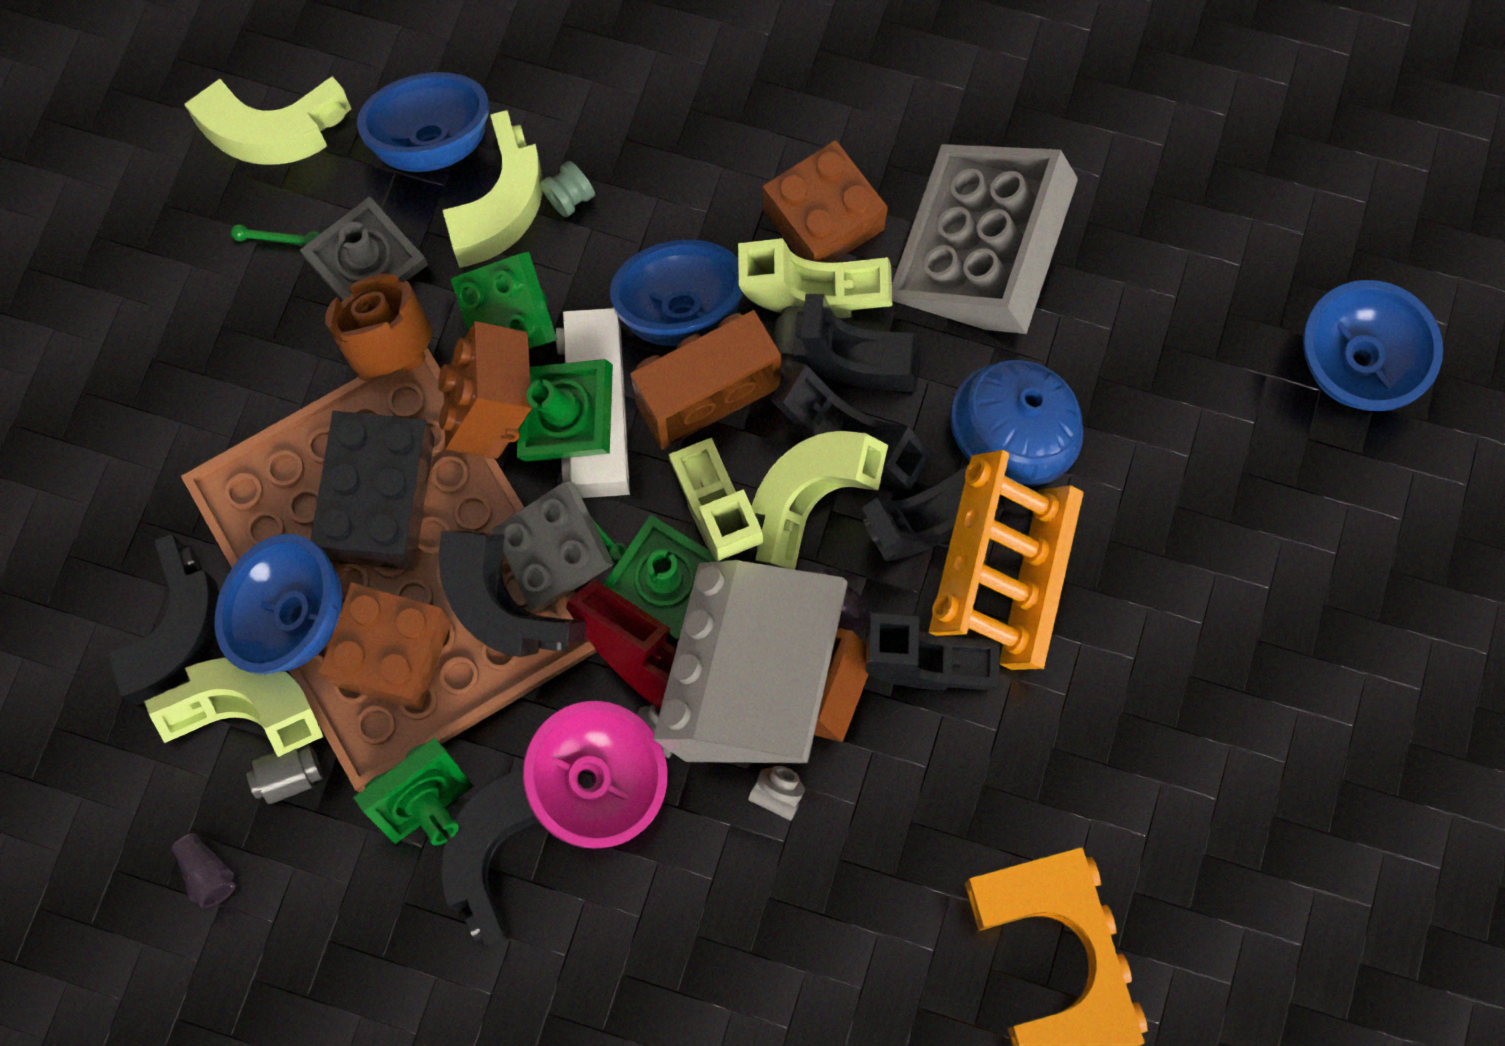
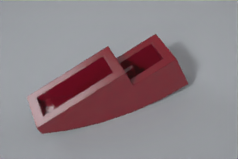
[566,579,677,710]

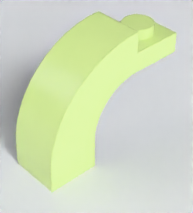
[185,76,351,165]
[443,110,543,268]
[738,238,892,318]
[752,431,888,570]
[669,438,763,561]
[144,658,323,757]

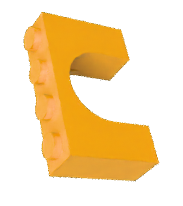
[964,847,1147,1046]

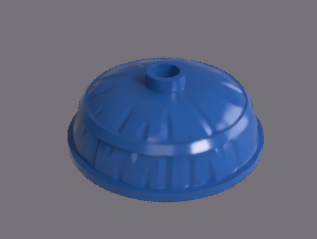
[357,72,489,172]
[610,240,744,347]
[1303,280,1443,411]
[950,360,1083,487]
[215,534,342,675]

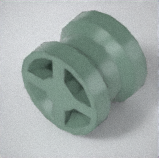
[540,161,595,218]

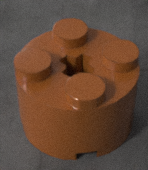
[325,273,433,381]

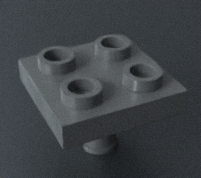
[300,197,428,301]
[492,481,614,611]

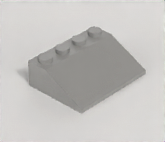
[892,144,1078,334]
[653,560,848,763]

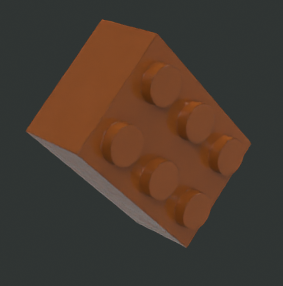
[630,310,781,450]

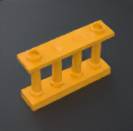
[928,450,1084,670]

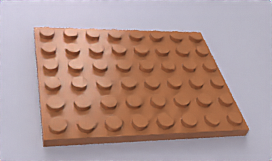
[181,348,597,793]

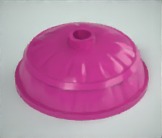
[523,701,667,849]

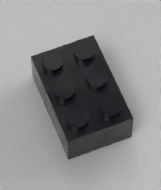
[310,411,435,570]

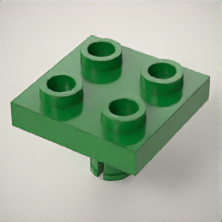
[450,252,557,349]
[517,359,613,462]
[603,515,726,643]
[353,737,474,846]

